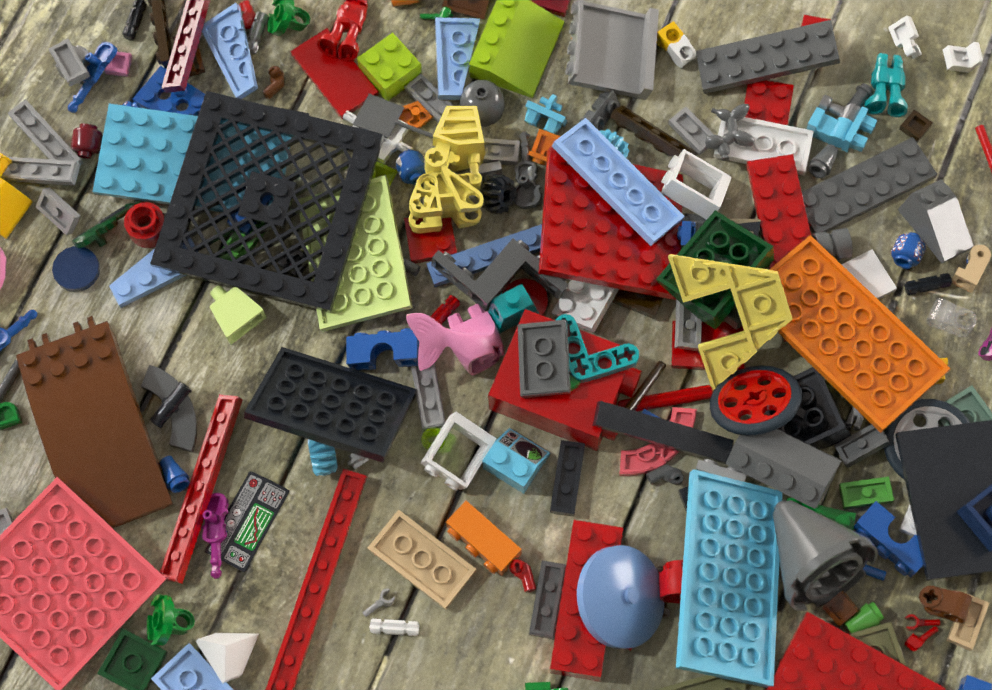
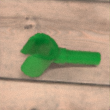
[420,7,453,20]

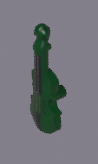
[72,200,144,248]

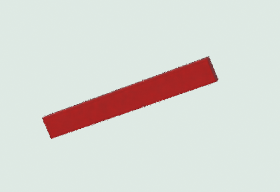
[160,394,243,584]

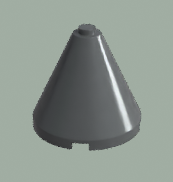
[773,500,878,611]

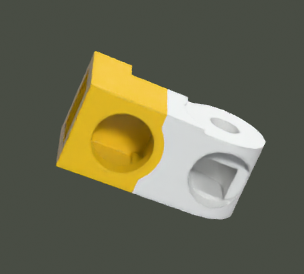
[657,21,697,68]

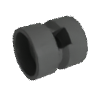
[812,228,853,260]

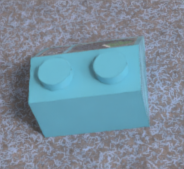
[482,428,550,494]

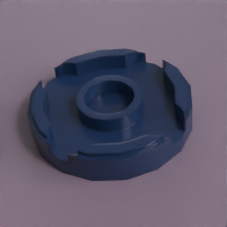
[52,246,100,292]

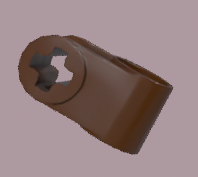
[919,586,972,623]

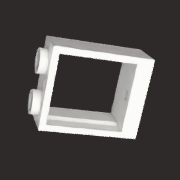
[661,149,732,220]
[420,412,496,491]

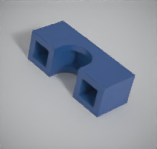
[346,328,419,371]
[854,501,923,578]

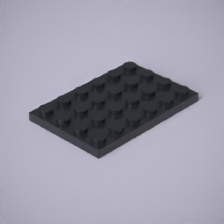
[244,347,417,463]

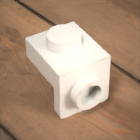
[943,42,983,73]

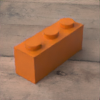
[446,500,522,576]

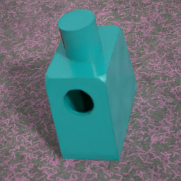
[488,284,539,334]

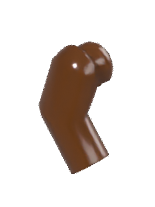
[262,66,284,100]

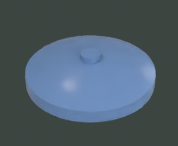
[577,545,664,649]

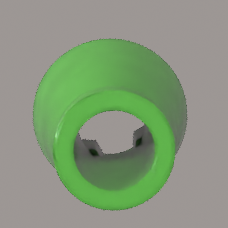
[844,602,884,633]

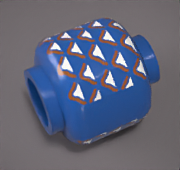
[891,232,926,269]

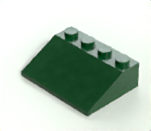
[656,210,774,330]

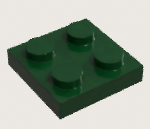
[97,629,168,690]

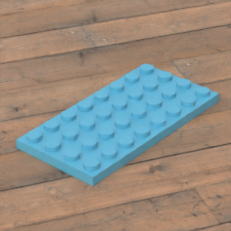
[93,104,292,212]
[676,469,783,688]

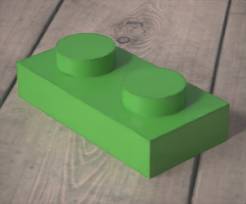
[839,477,894,509]

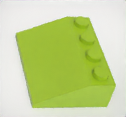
[469,0,564,98]

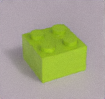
[357,32,422,101]

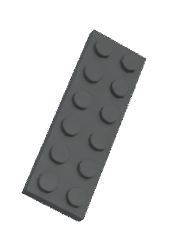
[696,20,840,94]
[802,137,937,233]

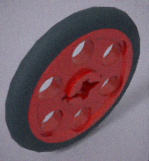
[710,365,802,436]

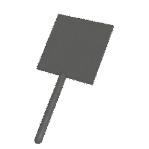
[353,94,434,139]

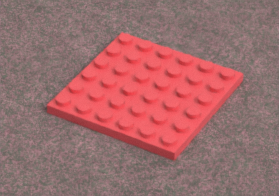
[0,477,167,690]

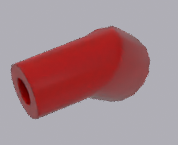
[239,0,256,31]
[509,559,537,593]

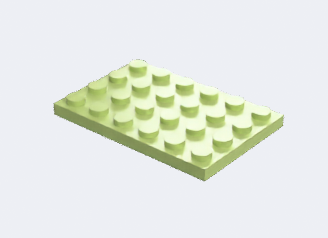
[298,175,413,332]

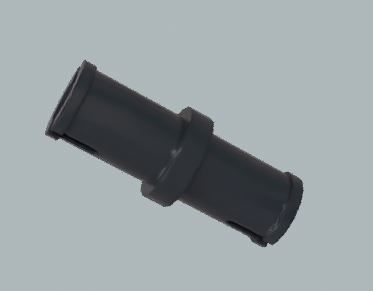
[149,381,192,429]

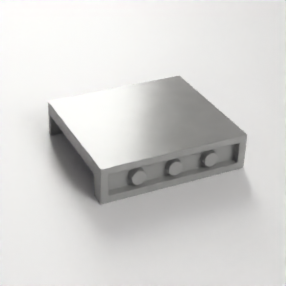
[565,0,659,100]

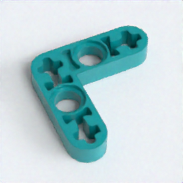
[555,314,639,383]

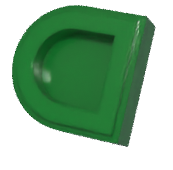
[0,402,22,430]

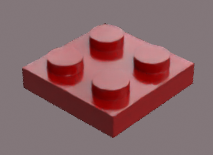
[744,80,794,125]

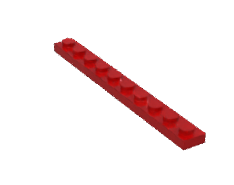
[265,469,367,690]

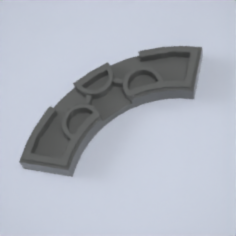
[141,365,198,453]

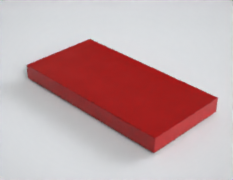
[290,28,379,119]

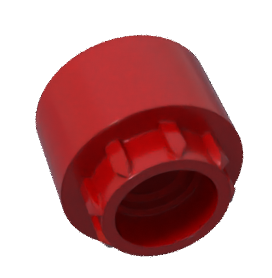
[124,202,165,248]
[659,560,683,604]

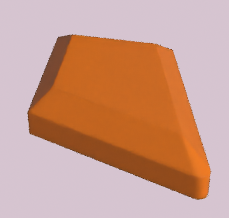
[399,101,432,128]

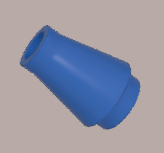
[159,456,190,493]

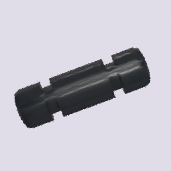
[122,0,147,40]
[904,273,952,295]

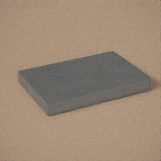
[518,320,571,398]

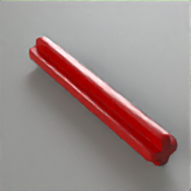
[617,385,713,411]

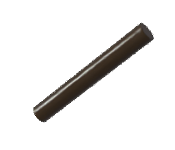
[624,361,666,410]

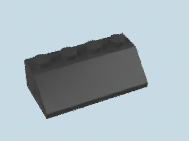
[726,429,842,509]

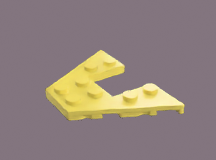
[668,254,793,391]

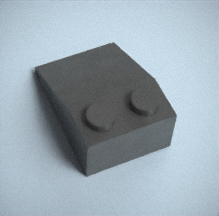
[898,179,974,264]

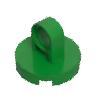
[267,0,311,36]
[146,594,195,646]

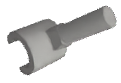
[362,589,395,617]

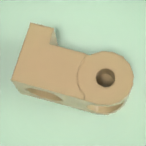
[952,245,991,293]

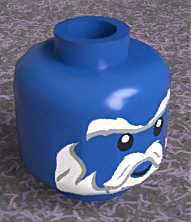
[395,150,426,185]

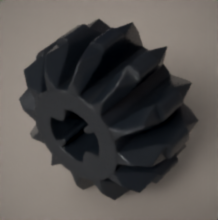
[480,174,516,214]

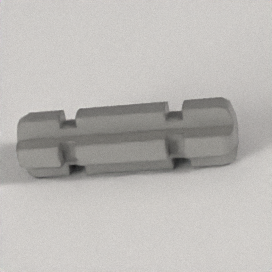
[247,12,268,54]

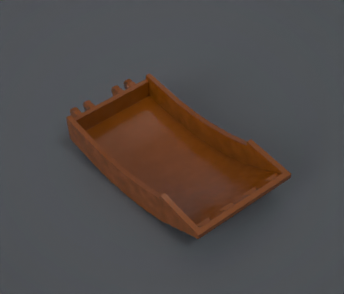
[16,316,173,528]

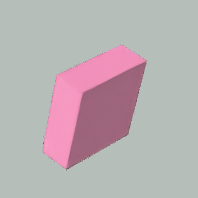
[104,52,132,77]

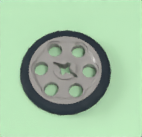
[884,399,970,480]

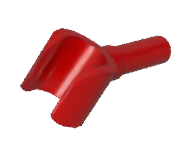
[905,614,940,632]
[904,626,939,651]

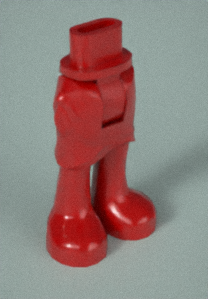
[317,0,368,61]

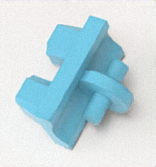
[524,94,568,134]

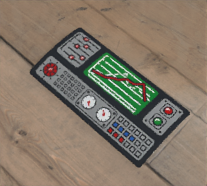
[205,471,289,572]

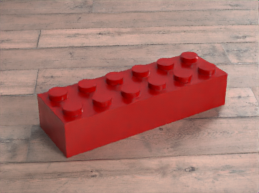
[550,520,623,682]

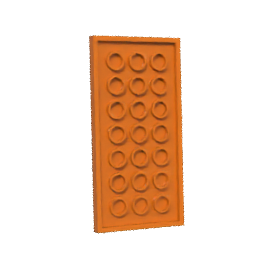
[769,235,951,433]

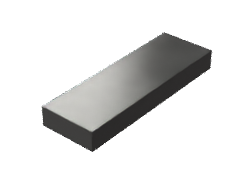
[529,560,566,640]

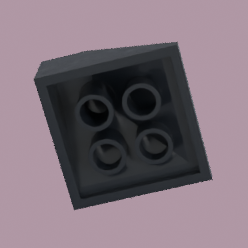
[764,367,852,450]

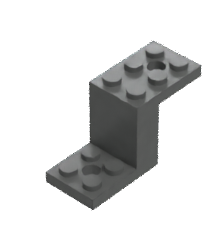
[431,238,568,311]

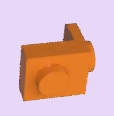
[528,129,561,165]

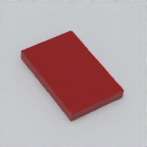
[671,321,744,370]

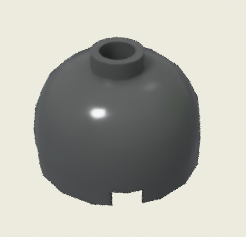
[460,80,505,127]

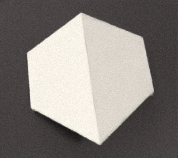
[196,633,259,683]

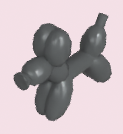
[705,104,755,161]

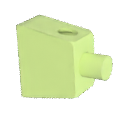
[210,285,267,345]

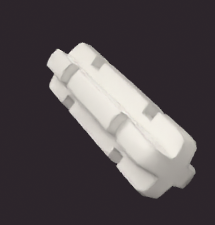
[370,619,419,636]

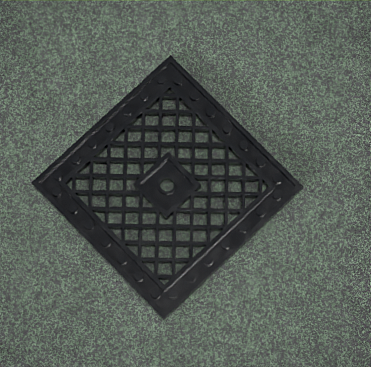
[150,91,384,312]

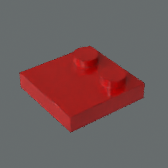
[404,217,457,264]

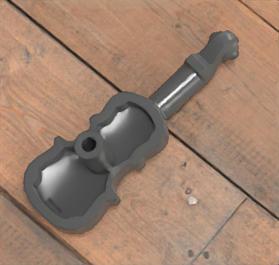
[513,131,541,209]

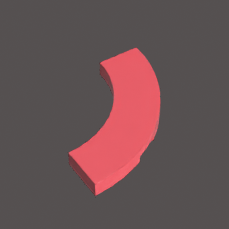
[619,407,697,476]

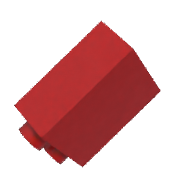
[488,309,642,451]

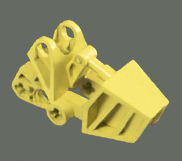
[409,106,485,233]

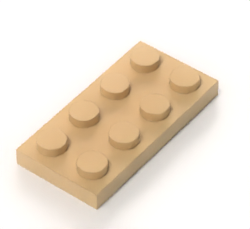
[367,509,477,610]

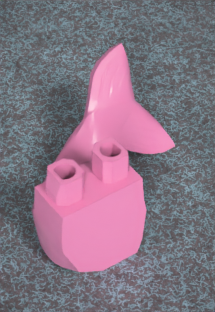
[406,303,504,376]

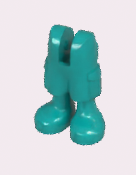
[864,53,908,118]

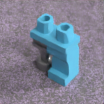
[807,95,877,152]

